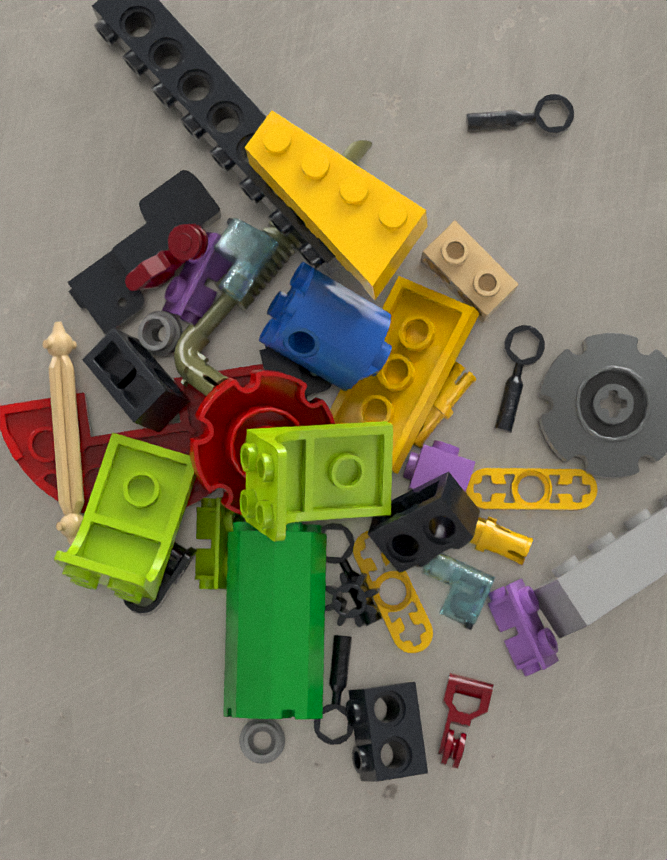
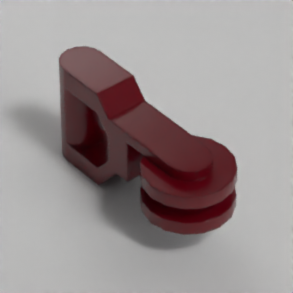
[125,224,208,291]
[438,673,494,769]

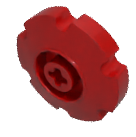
[189,370,335,515]

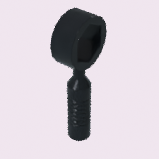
[466,94,574,137]
[494,325,545,433]
[322,523,382,626]
[314,635,354,745]

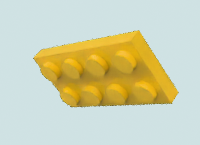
[330,276,480,474]

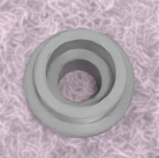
[138,311,182,356]
[239,719,285,764]

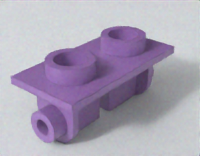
[162,232,236,326]
[487,578,559,677]

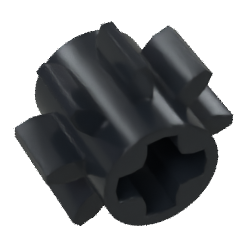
[325,572,380,627]

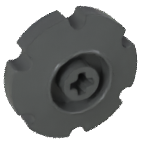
[539,333,667,479]

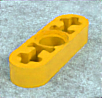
[466,468,598,511]
[353,530,433,653]

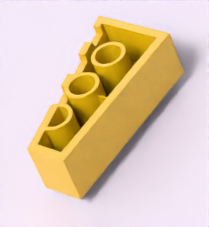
[245,110,428,301]

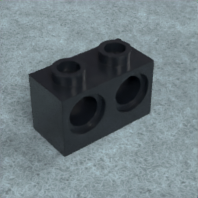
[82,328,190,432]
[368,471,480,573]
[346,682,428,782]

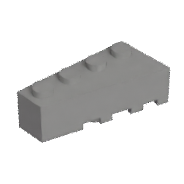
[534,495,667,639]

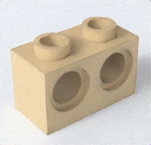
[420,220,519,323]

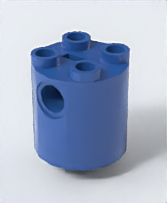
[259,262,392,391]

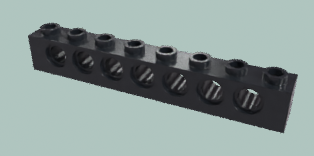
[92,0,342,276]

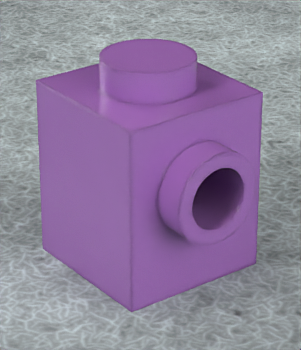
[403,440,476,492]

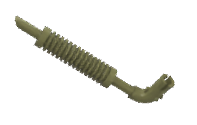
[174,140,373,396]

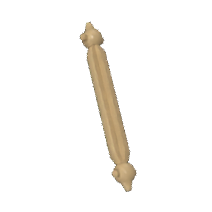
[42,322,84,546]

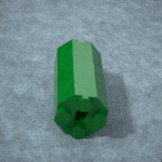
[223,522,327,720]

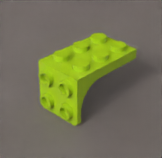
[240,421,393,541]
[54,432,196,604]

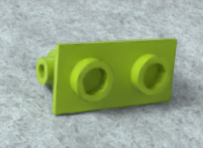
[195,497,244,590]

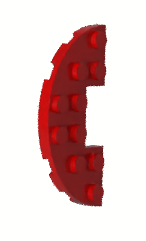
[0,364,264,514]

